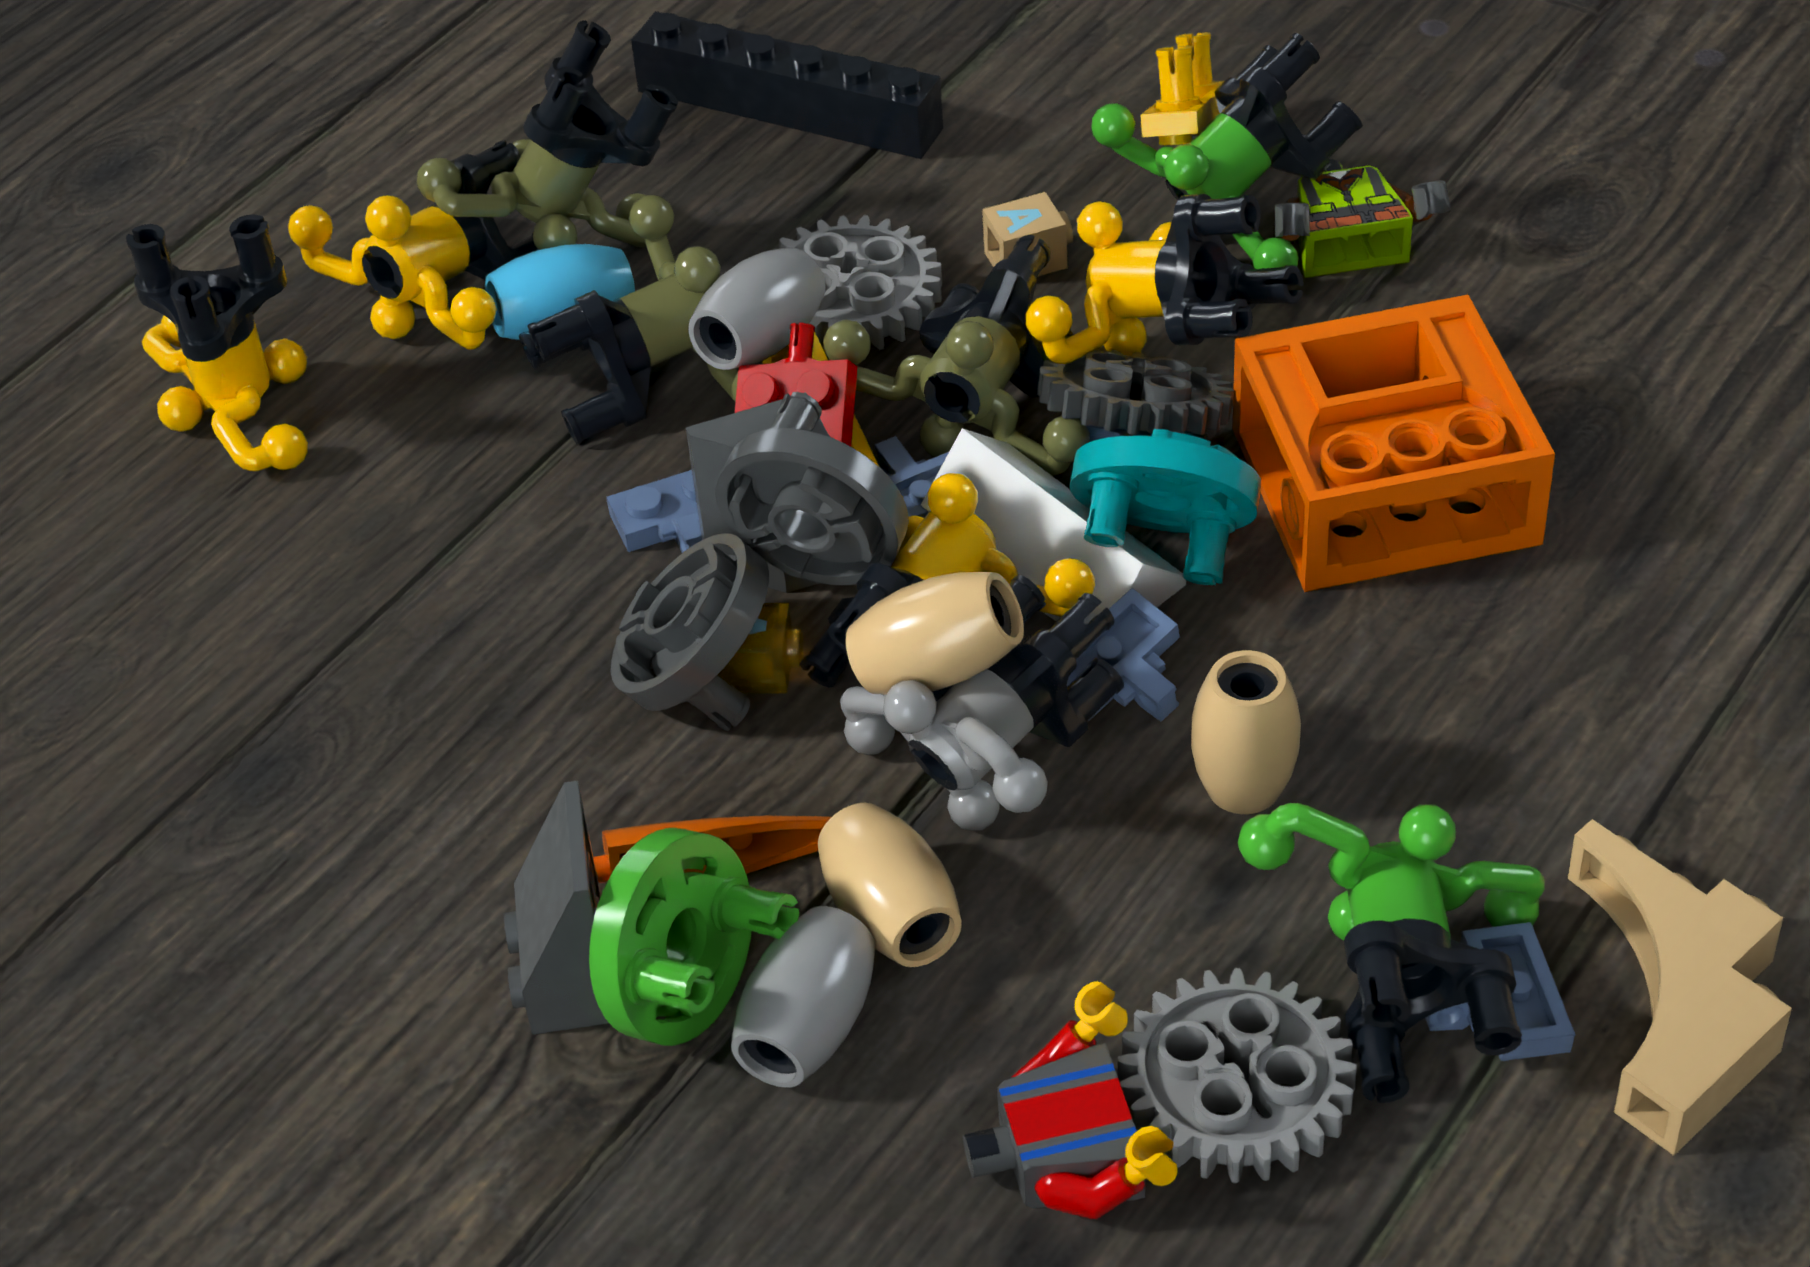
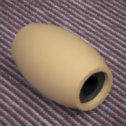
[846,572,1024,695]
[1191,650,1301,814]
[818,803,961,967]

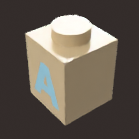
[983,192,1073,277]

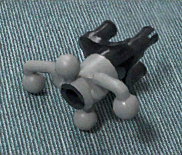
[840,574,1124,831]

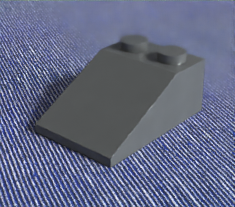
[504,781,609,1035]

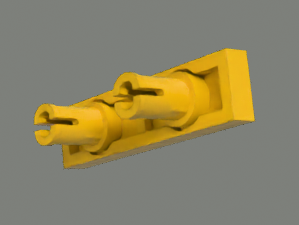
[1140,33,1224,145]

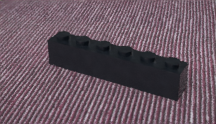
[631,11,943,159]

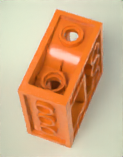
[1232,295,1555,592]

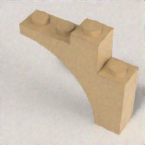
[1568,819,1792,1155]

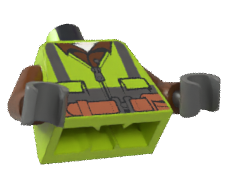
[1273,159,1451,278]

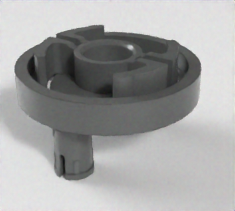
[715,392,909,585]
[611,533,771,731]

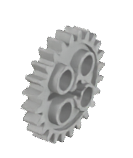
[779,215,942,350]
[1118,968,1356,1183]

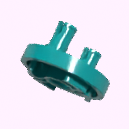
[1070,429,1262,585]

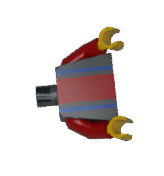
[963,982,1177,1220]

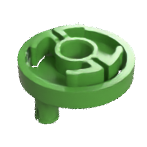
[589,828,799,1046]

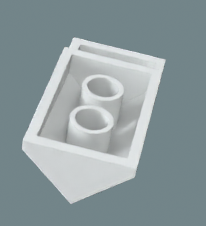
[921,428,1186,624]

